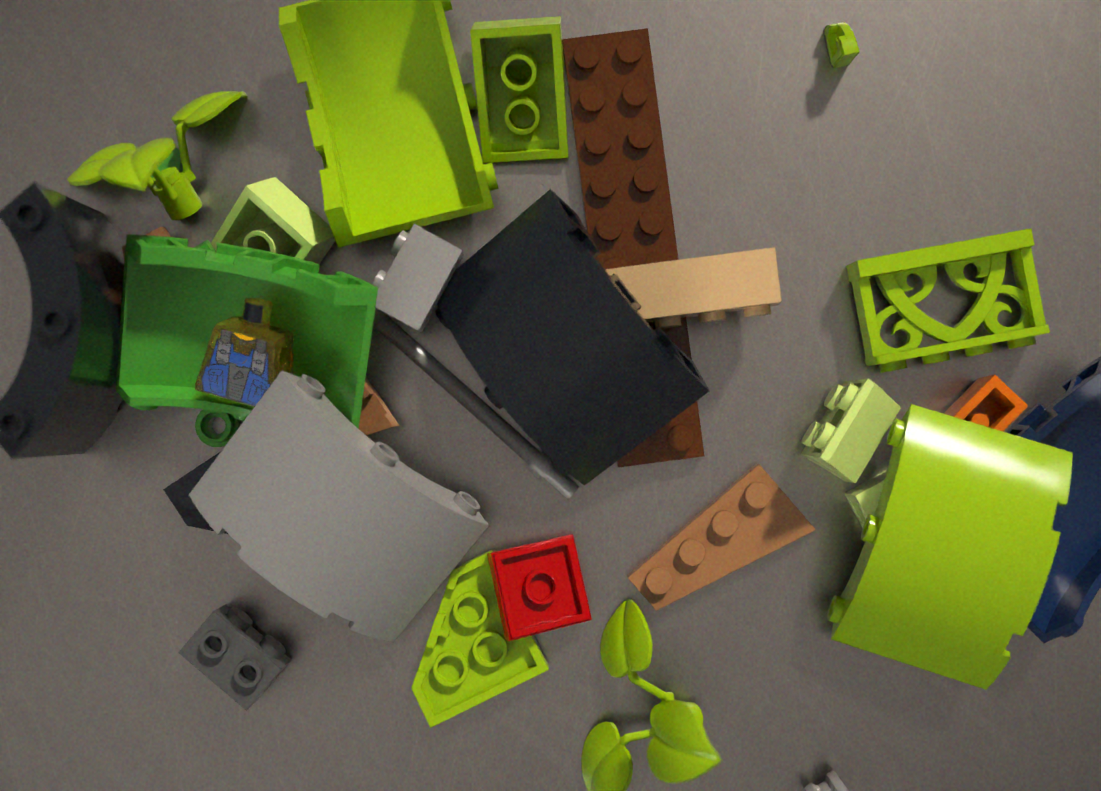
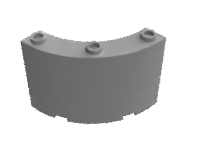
[189,371,489,643]

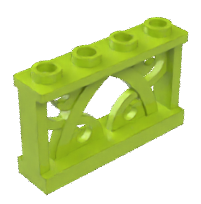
[846,228,1050,373]

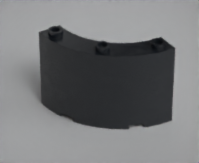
[0,182,124,459]
[435,189,709,486]

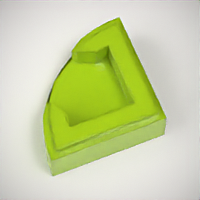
[824,22,860,69]

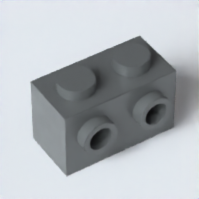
[178,604,291,711]

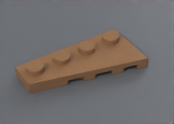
[627,463,816,611]

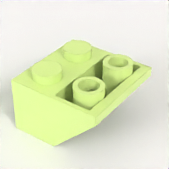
[800,378,901,484]

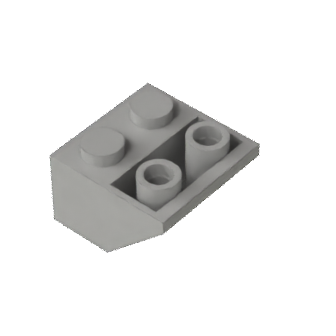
[372,224,464,333]

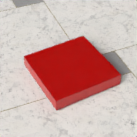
[487,534,592,641]

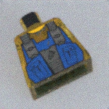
[195,298,294,407]

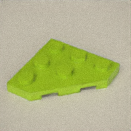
[411,549,549,728]

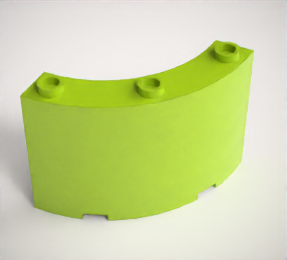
[279,0,499,248]
[827,404,1073,690]

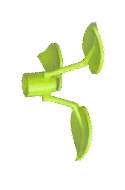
[67,91,248,221]
[581,599,721,791]

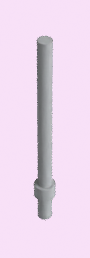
[375,315,579,499]

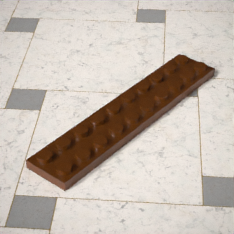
[562,28,705,468]

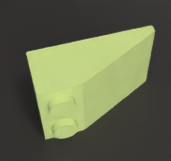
[211,177,335,264]

